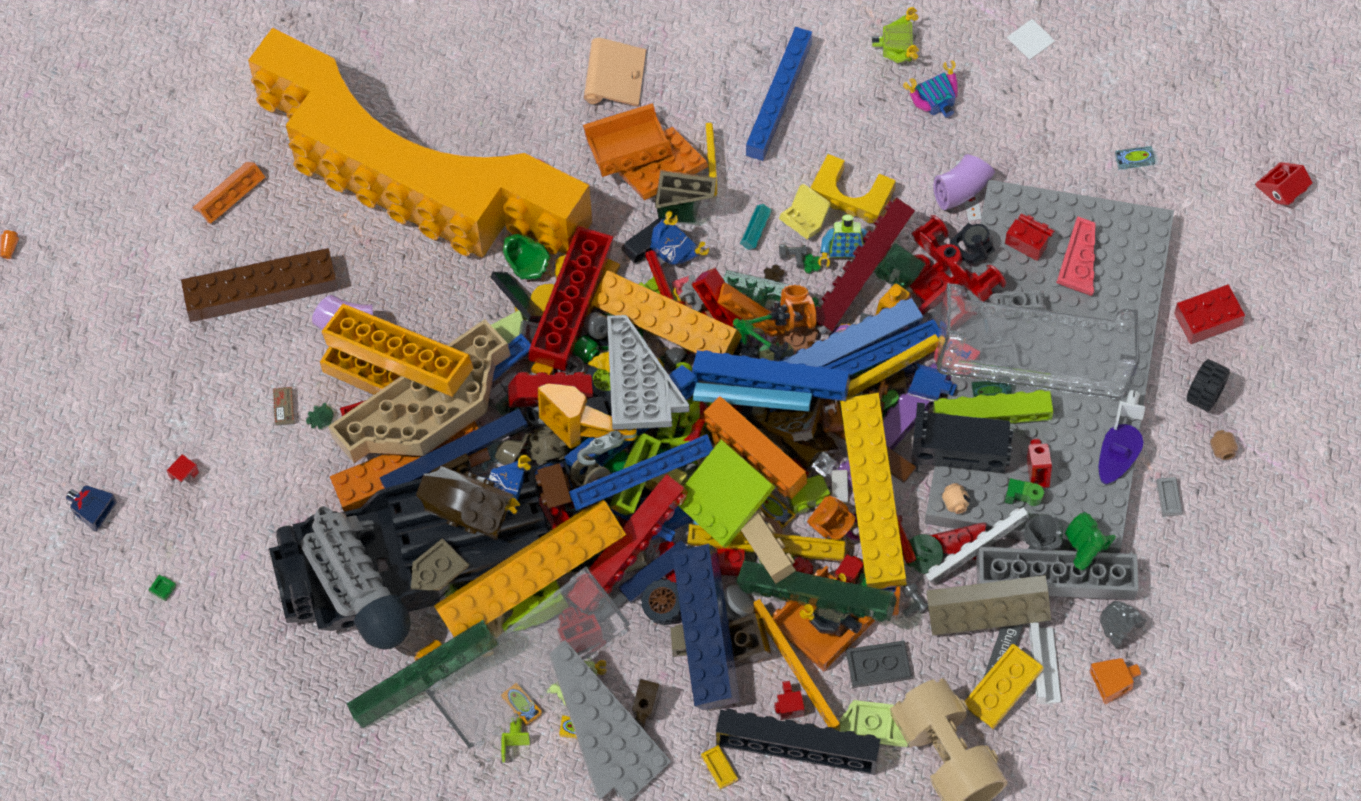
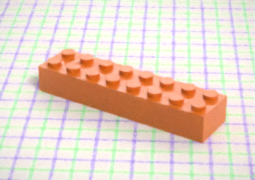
[329,421,491,512]

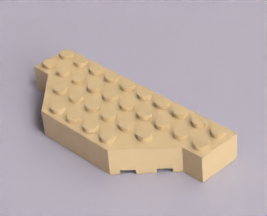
[328,319,511,463]

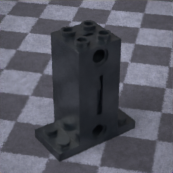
[911,402,1014,473]

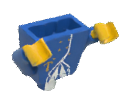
[650,211,709,266]
[477,455,531,514]

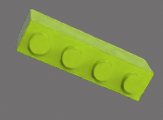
[609,434,661,515]

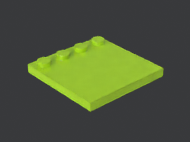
[678,440,775,548]

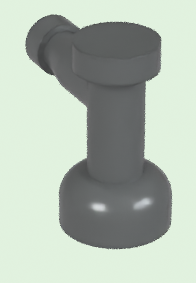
[779,244,807,269]
[902,583,928,618]

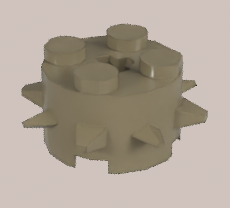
[522,426,569,464]

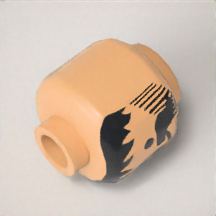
[942,483,971,514]

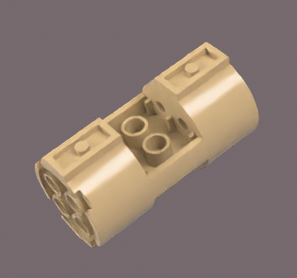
[890,678,1008,801]

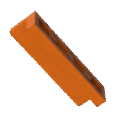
[192,162,265,224]
[718,283,785,337]

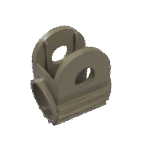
[569,456,611,508]

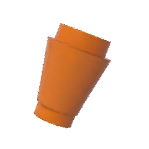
[0,230,19,259]

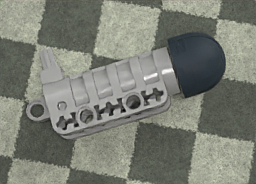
[300,506,411,650]

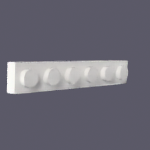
[926,508,1030,585]

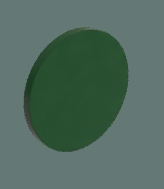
[906,534,943,574]

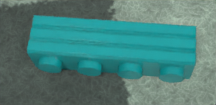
[740,204,771,250]

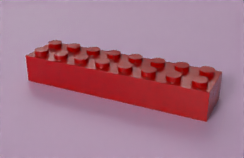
[529,226,613,371]

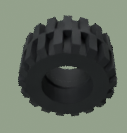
[1186,359,1230,412]

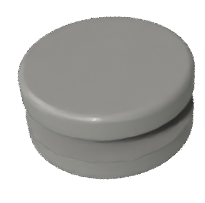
[724,585,754,621]

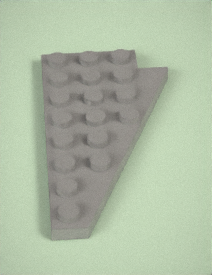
[607,315,689,430]
[549,640,671,801]

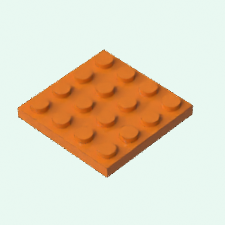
[618,127,708,201]

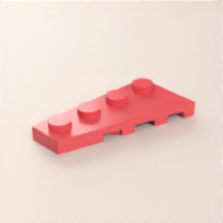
[1056,216,1095,296]

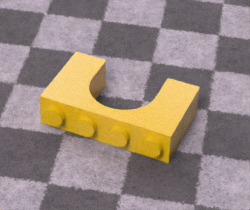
[810,154,896,223]

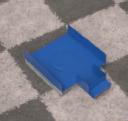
[908,364,957,401]

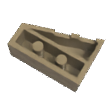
[655,170,716,208]

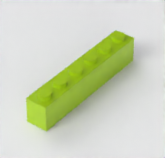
[933,390,1053,424]

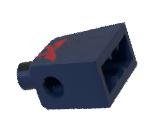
[66,485,117,532]

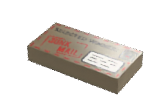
[273,387,295,425]

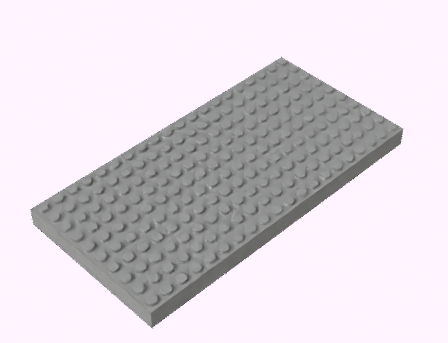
[925,180,1174,553]

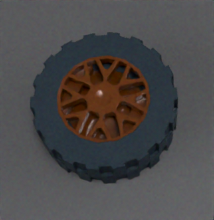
[641,579,681,625]

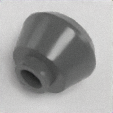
[663,347,688,372]

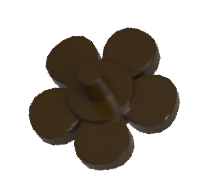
[763,265,785,283]

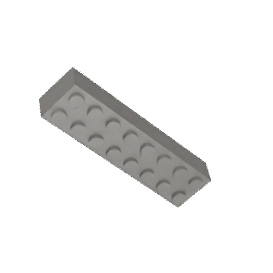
[976,547,1138,600]

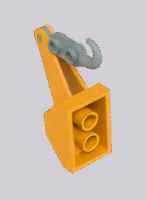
[538,384,637,465]

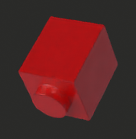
[835,554,864,590]

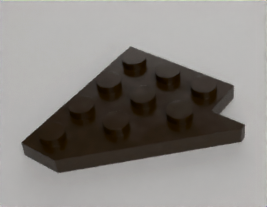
[748,397,824,441]

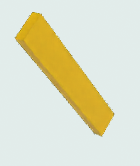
[839,334,939,403]

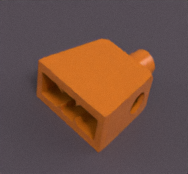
[1089,658,1141,704]

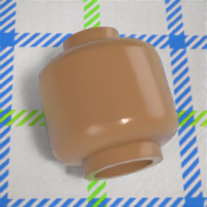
[1210,430,1238,460]

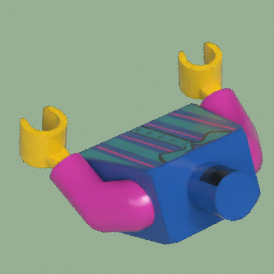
[903,60,958,118]

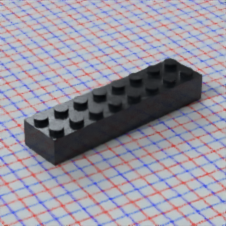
[716,709,880,775]

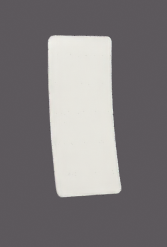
[832,470,848,504]

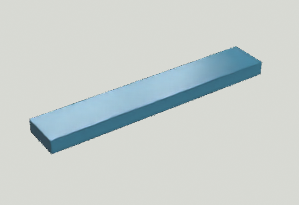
[693,383,812,411]

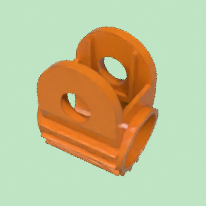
[781,284,816,331]
[807,496,855,540]

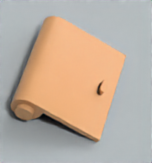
[584,38,646,107]

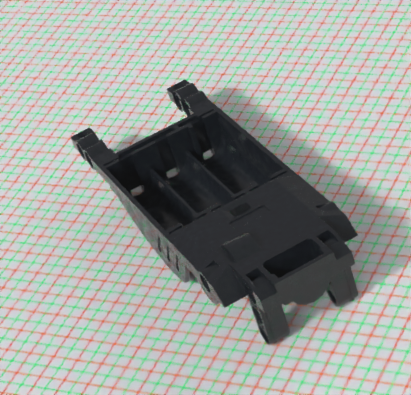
[269,458,607,631]

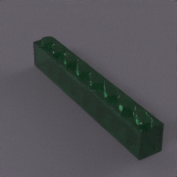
[737,561,897,622]
[346,620,499,728]

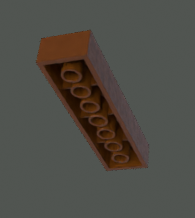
[181,248,338,322]

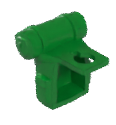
[1065,512,1116,570]

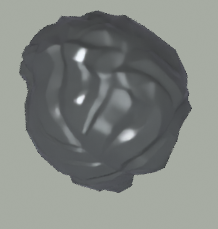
[1023,514,1064,550]

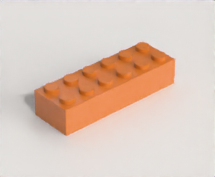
[704,396,807,500]

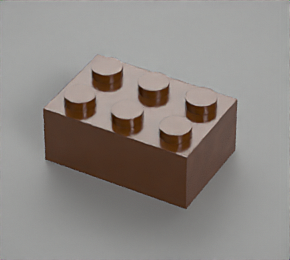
[535,463,573,508]

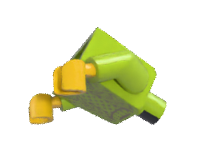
[872,7,919,63]

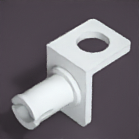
[1114,390,1145,430]

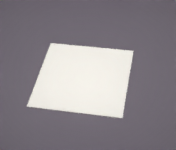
[1007,19,1055,60]

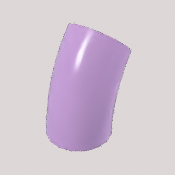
[933,154,995,210]
[312,295,373,330]

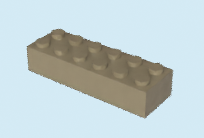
[926,575,1051,636]

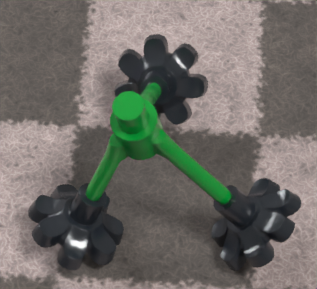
[733,301,790,362]

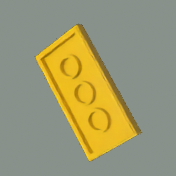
[964,644,1045,729]

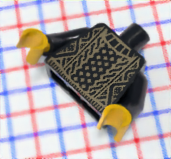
[800,573,862,636]

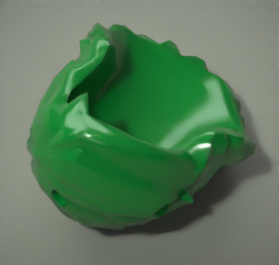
[503,234,551,280]

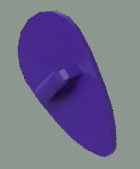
[1098,424,1144,485]

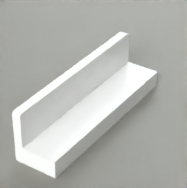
[1029,622,1061,704]

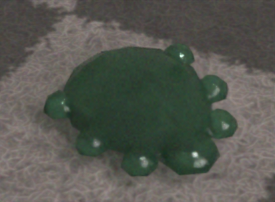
[306,403,334,429]

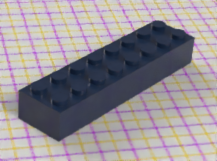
[672,544,740,710]

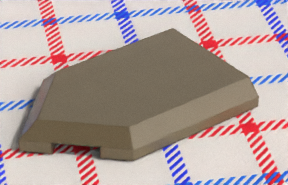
[411,538,469,591]

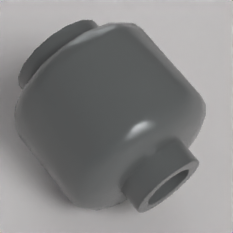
[583,312,608,339]

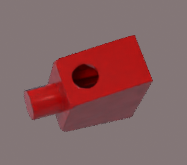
[1027,439,1052,488]

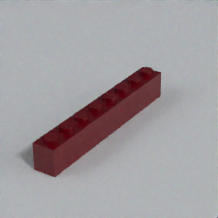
[815,198,915,334]

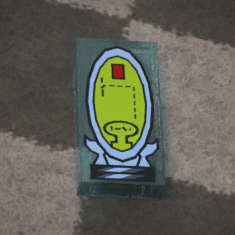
[1115,146,1155,170]

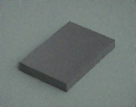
[845,640,912,688]

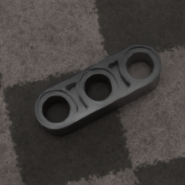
[621,217,663,263]

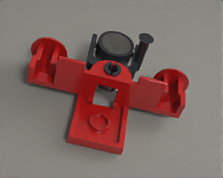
[908,215,1006,310]

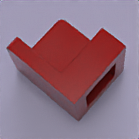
[166,454,199,482]

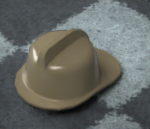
[495,433,528,465]

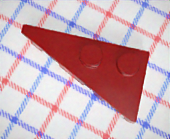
[931,522,987,560]

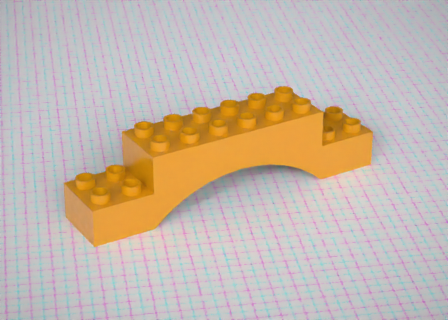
[248,27,593,258]

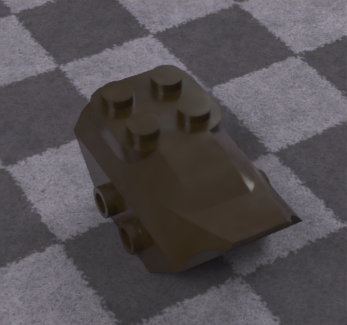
[416,466,513,540]

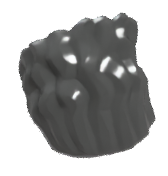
[1100,601,1147,649]

